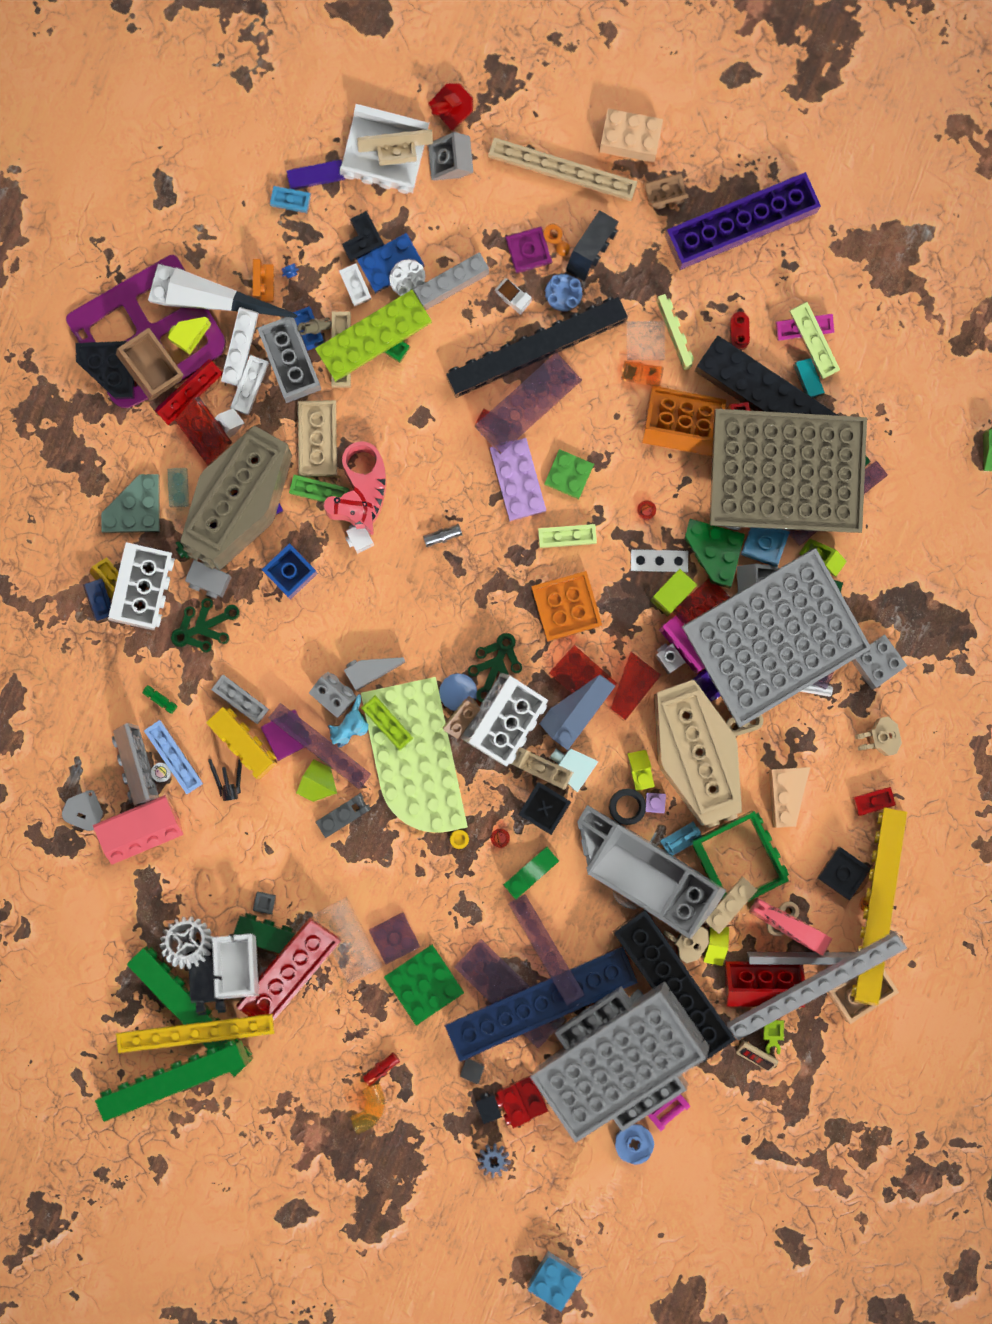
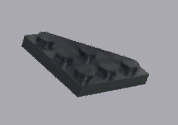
[76,341,135,399]

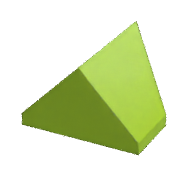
[296,759,337,802]

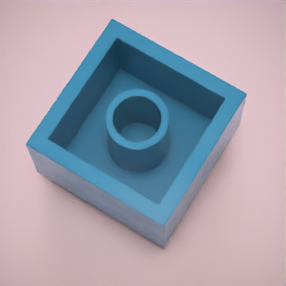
[527,1251,582,1312]

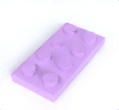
[490,438,546,521]

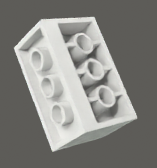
[108,542,175,630]
[461,673,548,766]

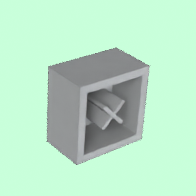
[852,635,907,689]

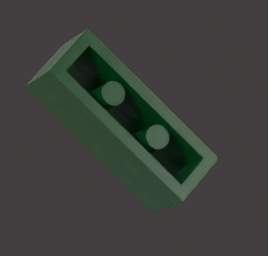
[232,912,296,953]

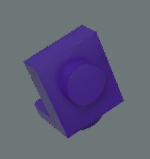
[692,669,720,701]

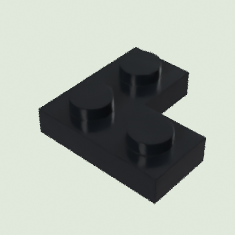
[342,211,384,262]

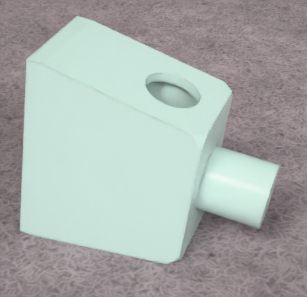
[550,748,598,792]

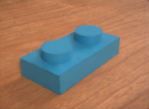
[270,186,311,213]

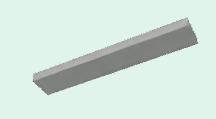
[747,952,856,965]

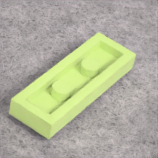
[538,524,597,548]

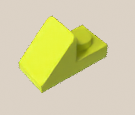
[627,750,655,791]

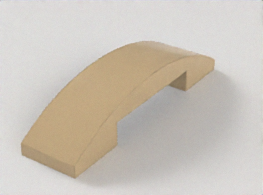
[511,747,573,790]

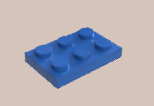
[357,233,425,294]

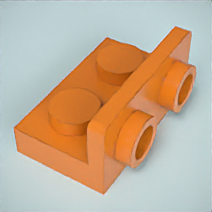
[253,259,274,302]

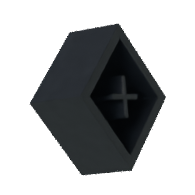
[518,782,571,835]

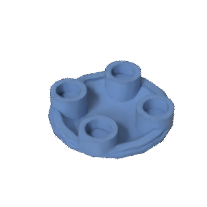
[545,274,582,311]
[439,673,477,711]

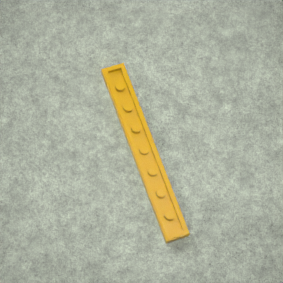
[116,1014,275,1053]

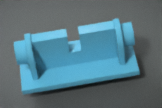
[660,822,701,856]

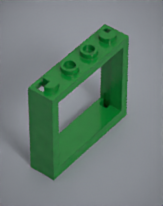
[690,810,789,901]

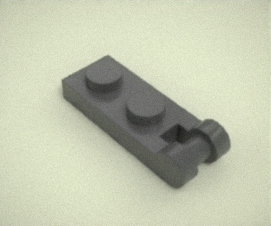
[316,793,371,838]

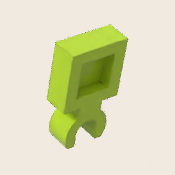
[763,1020,784,1054]

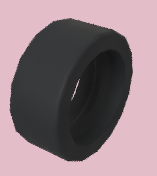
[609,788,646,825]

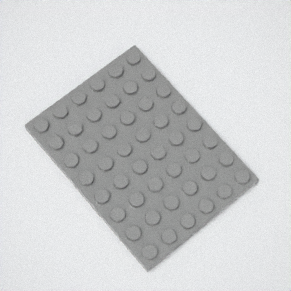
[682,548,872,727]

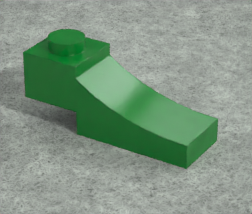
[503,847,559,899]

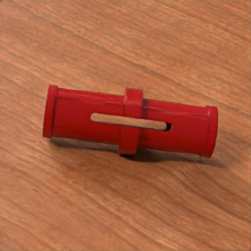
[362,1052,400,1086]

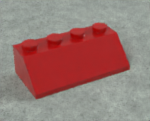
[725,961,805,1007]

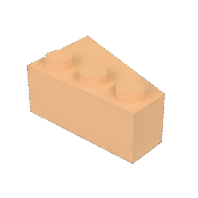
[768,767,810,828]

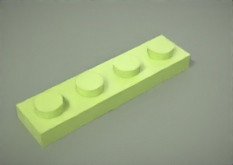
[656,294,694,370]
[789,302,840,379]

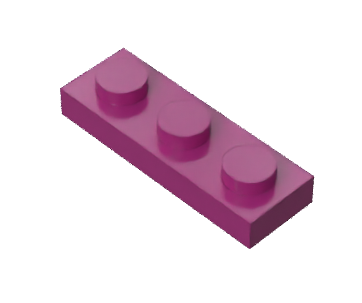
[775,314,835,341]

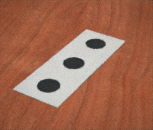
[631,550,688,572]

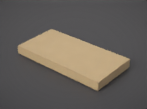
[298,400,337,477]

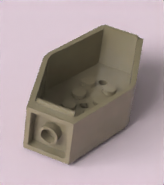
[180,425,292,570]

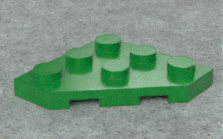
[684,519,745,589]

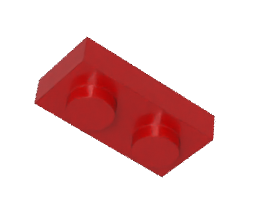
[852,787,896,816]

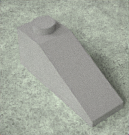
[344,657,406,691]

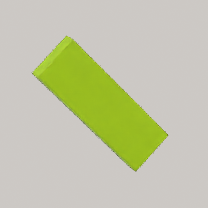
[361,695,414,751]

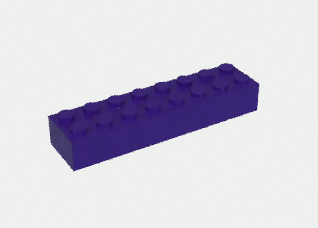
[665,172,821,270]

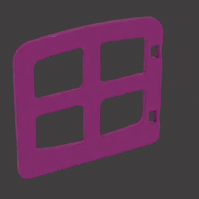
[66,255,226,408]

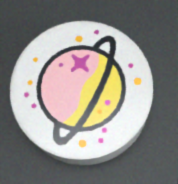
[151,763,172,782]

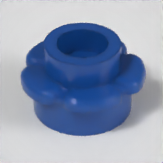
[281,263,299,279]

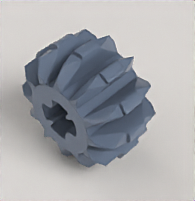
[477,1143,510,1178]

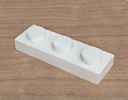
[230,355,269,416]

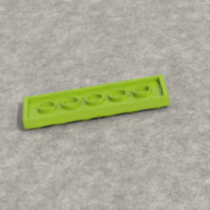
[315,290,432,382]

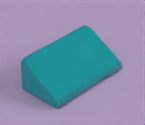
[793,358,825,398]

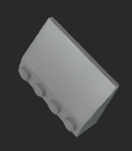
[112,723,159,806]

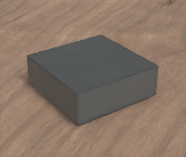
[253,891,276,915]

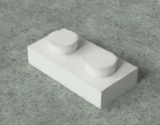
[339,264,371,307]

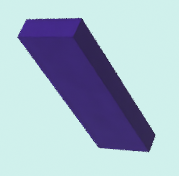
[286,159,346,190]

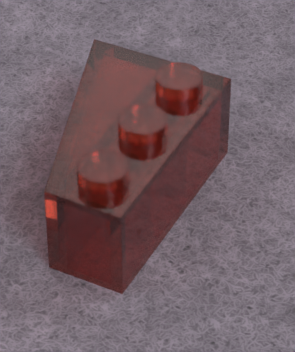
[609,651,661,721]

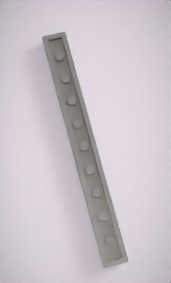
[727,931,907,1040]

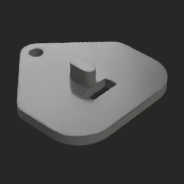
[62,790,103,831]

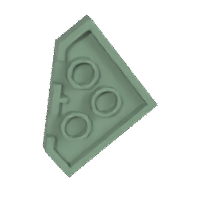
[101,474,160,533]

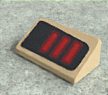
[736,1040,779,1071]

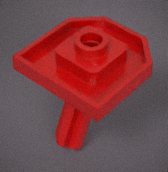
[428,83,473,132]

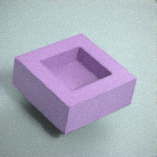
[645,793,666,813]

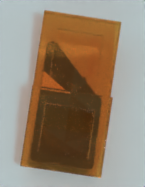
[621,361,664,387]

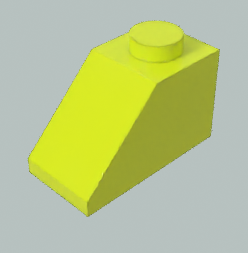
[168,317,211,355]

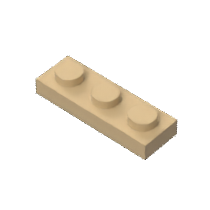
[705,877,757,933]

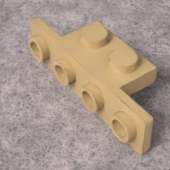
[357,129,433,166]

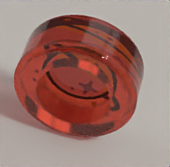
[637,500,656,520]
[491,829,510,848]

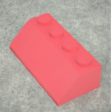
[93,795,184,865]

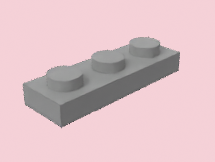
[211,675,269,724]

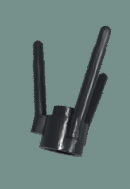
[208,759,242,801]

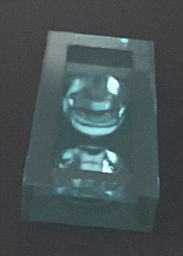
[167,468,189,508]

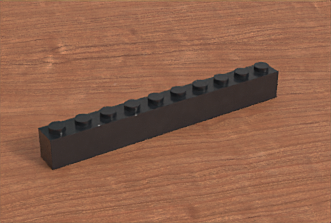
[446,297,628,398]

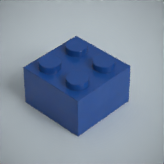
[262,543,318,600]

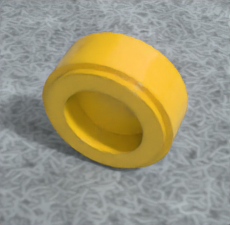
[450,830,469,849]

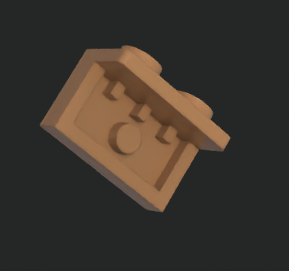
[644,173,688,209]
[443,696,481,739]

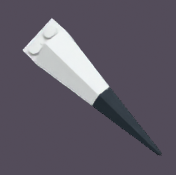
[148,264,298,318]

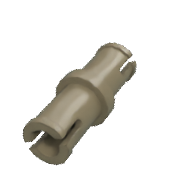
[298,317,332,335]

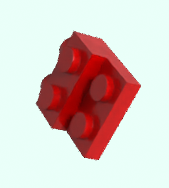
[495,1075,548,1129]

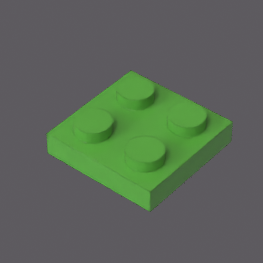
[544,449,594,500]

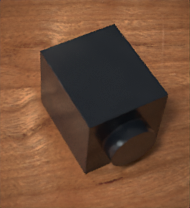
[475,1091,502,1124]

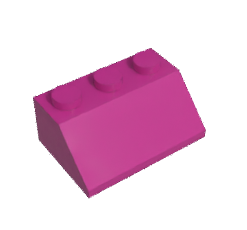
[659,614,704,674]

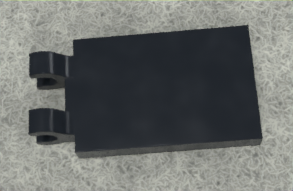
[188,941,228,1016]

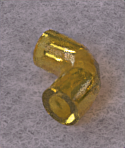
[351,1083,385,1134]

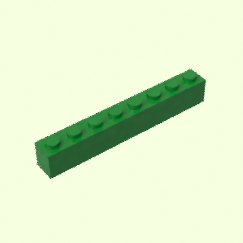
[126,947,254,1077]
[95,1039,250,1122]

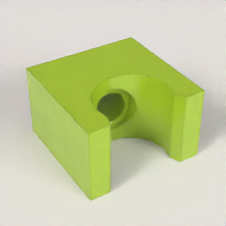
[650,569,697,617]

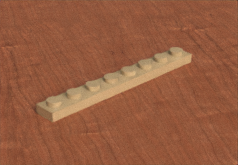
[488,137,637,201]

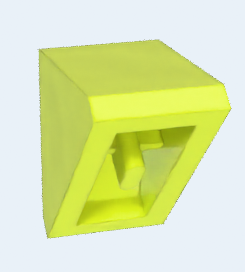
[703,926,729,966]

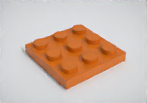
[531,571,603,642]

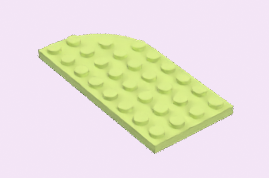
[361,677,468,833]

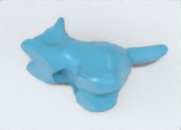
[328,694,369,748]

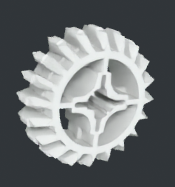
[160,916,213,969]

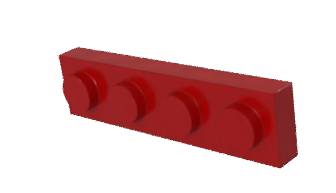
[154,359,223,425]

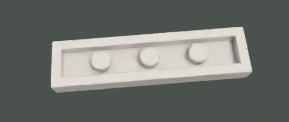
[221,307,259,386]

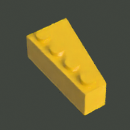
[206,707,277,779]

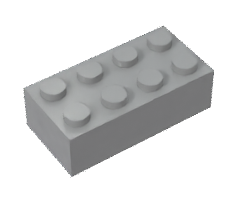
[257,317,322,403]

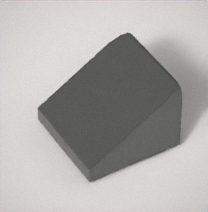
[460,1058,485,1084]

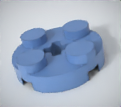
[615,1124,654,1165]

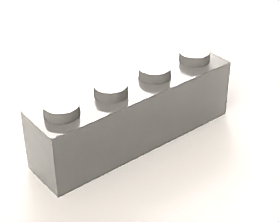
[414,252,489,310]

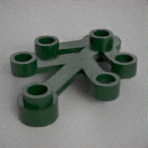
[171,598,240,653]
[468,633,522,703]

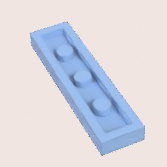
[144,720,204,794]

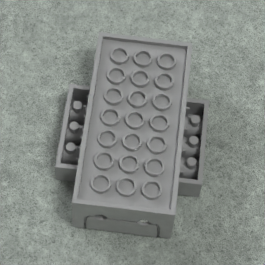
[530,981,710,1143]

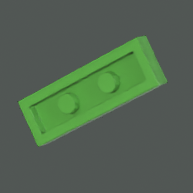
[289,475,350,502]

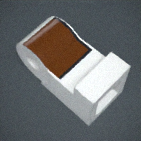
[495,278,532,315]

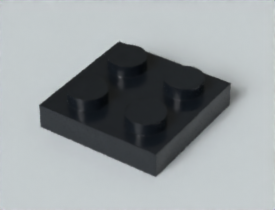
[817,846,871,901]

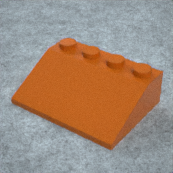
[642,386,726,456]

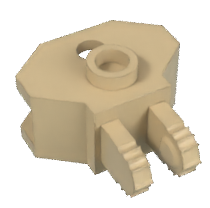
[855,716,902,756]
[663,927,709,964]

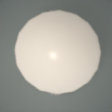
[389,259,425,296]

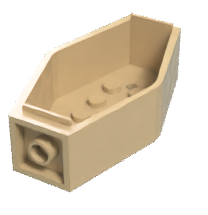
[654,680,742,828]

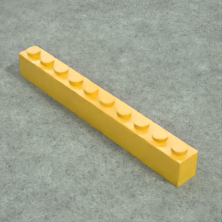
[851,808,907,1006]

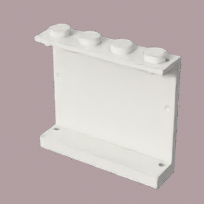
[340,104,429,194]

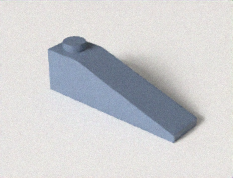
[540,674,615,750]

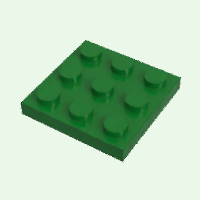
[384,944,465,1026]

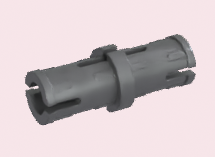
[423,524,462,547]

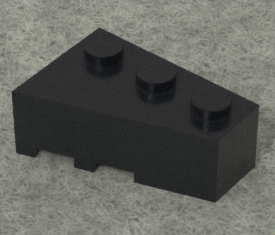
[565,210,619,282]

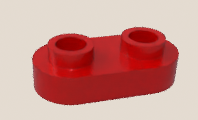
[730,312,750,350]

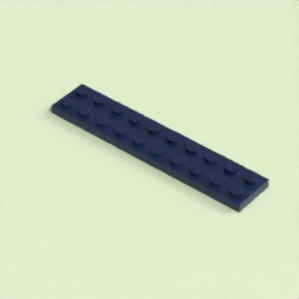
[444,946,638,1062]

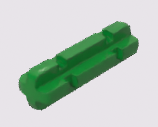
[142,685,177,714]

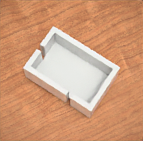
[212,934,259,999]

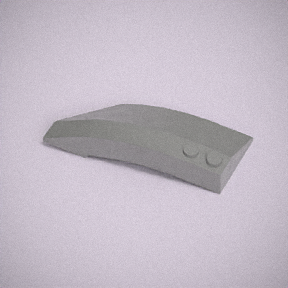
[577,805,726,939]

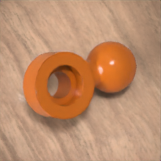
[544,223,570,256]

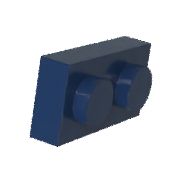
[82,578,111,621]

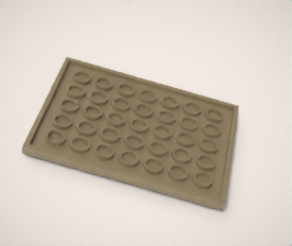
[709,409,867,533]

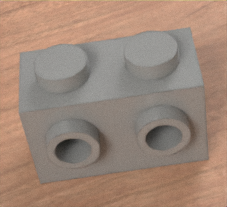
[309,672,357,718]

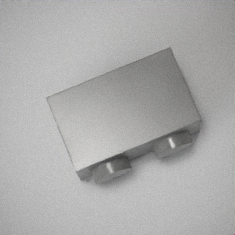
[185,560,231,599]

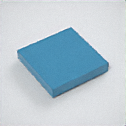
[741,528,790,567]

